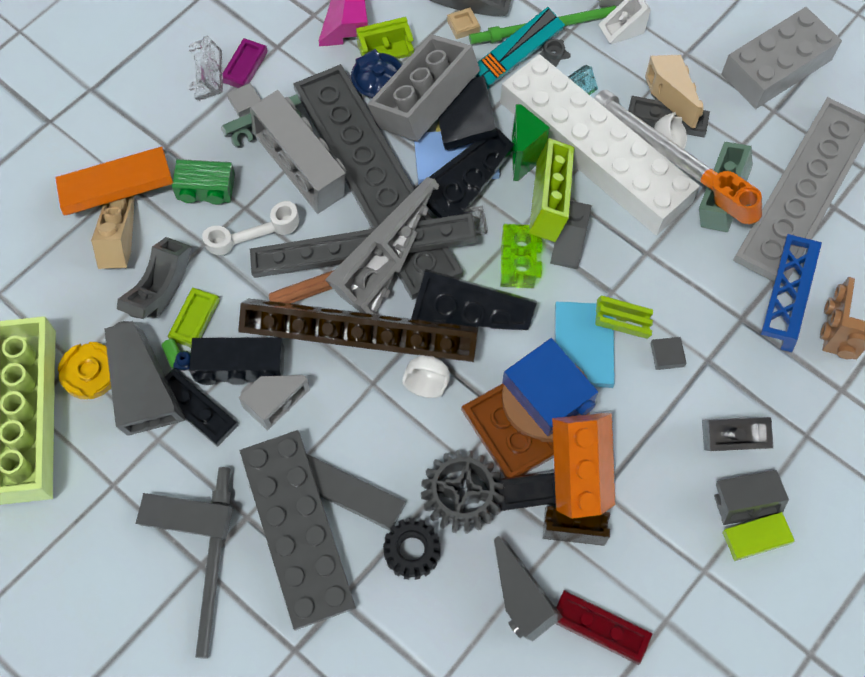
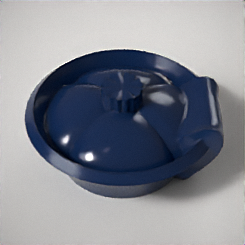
[351,49,403,99]

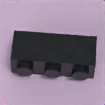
[189,337,285,385]

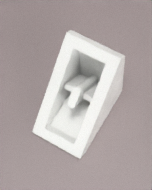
[598,0,651,44]

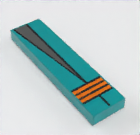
[475,7,565,89]

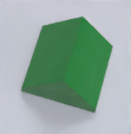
[512,104,550,181]

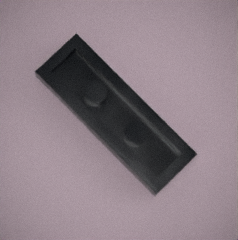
[165,368,239,447]

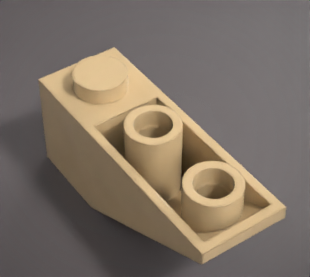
[645,55,703,128]
[91,196,135,269]

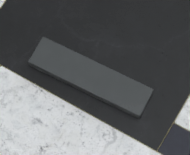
[307,454,405,531]

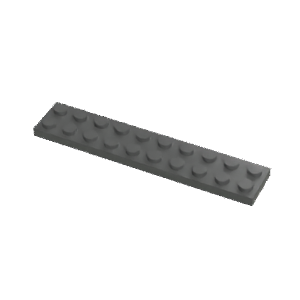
[293,64,463,300]

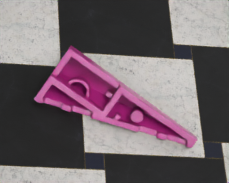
[319,0,368,47]

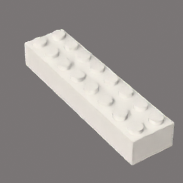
[500,54,700,236]

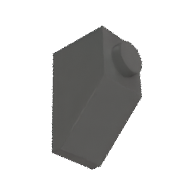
[550,201,592,269]

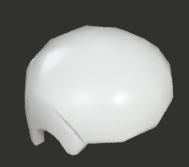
[654,112,687,149]
[402,355,450,398]

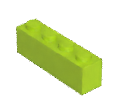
[529,138,574,242]

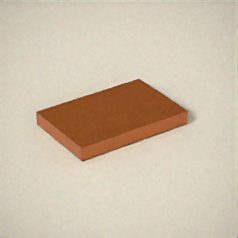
[461,383,554,478]

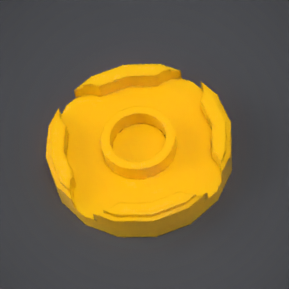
[58,342,111,399]

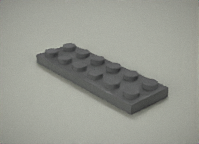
[239,430,356,631]

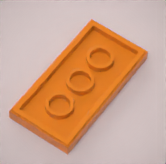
[55,146,173,216]

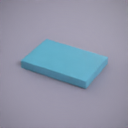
[555,301,615,388]

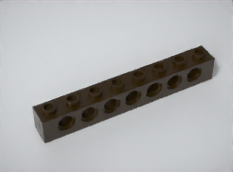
[238,298,478,362]

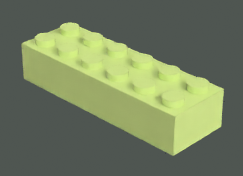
[0,316,56,505]

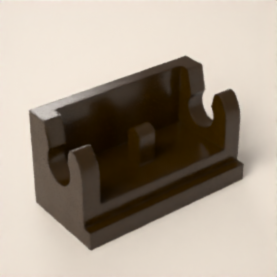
[542,506,610,546]

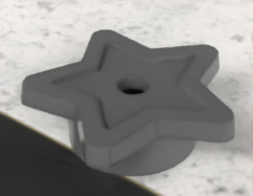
[539,39,571,67]

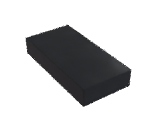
[496,471,556,511]

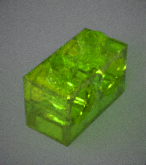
[500,224,542,289]

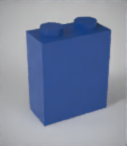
[502,337,598,436]

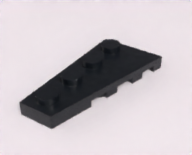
[414,127,514,218]
[411,269,537,330]

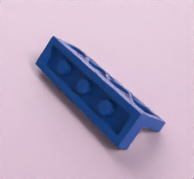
[761,234,822,353]

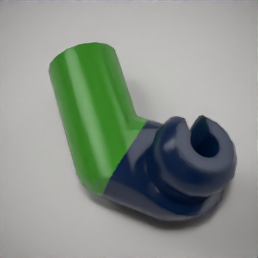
[161,339,191,371]

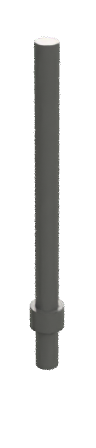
[195,467,231,659]

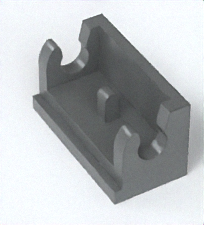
[714,470,789,525]

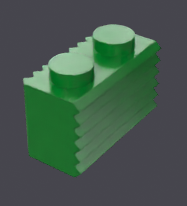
[172,159,235,205]

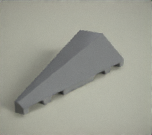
[325,177,439,315]

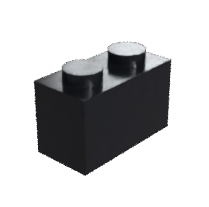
[702,417,773,451]

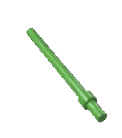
[469,6,616,45]

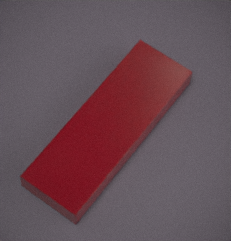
[555,591,653,665]

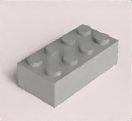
[721,7,842,109]
[368,34,480,142]
[250,90,346,214]

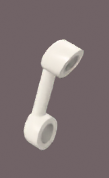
[202,201,299,255]

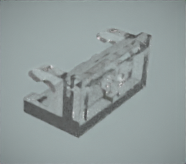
[189,35,223,101]

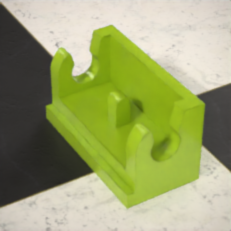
[356,17,414,59]

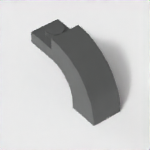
[117,237,192,319]

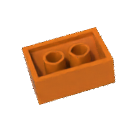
[552,413,615,519]

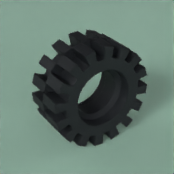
[383,518,440,580]

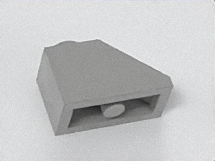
[239,375,310,431]

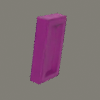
[220,38,268,88]

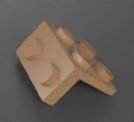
[820,277,865,360]

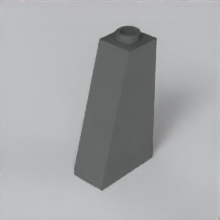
[104,321,185,436]

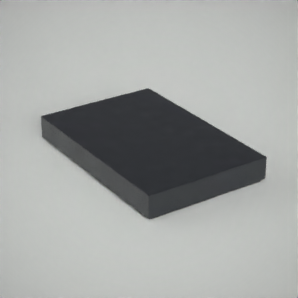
[438,76,498,151]

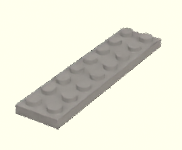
[733,97,865,286]

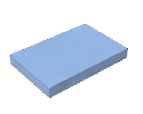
[414,131,500,185]

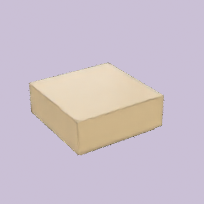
[447,8,480,40]

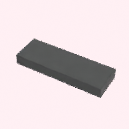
[628,96,710,138]
[135,493,233,540]

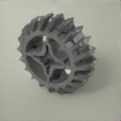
[421,450,504,534]

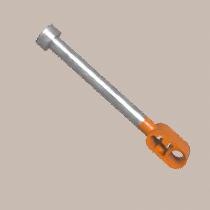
[594,89,762,224]

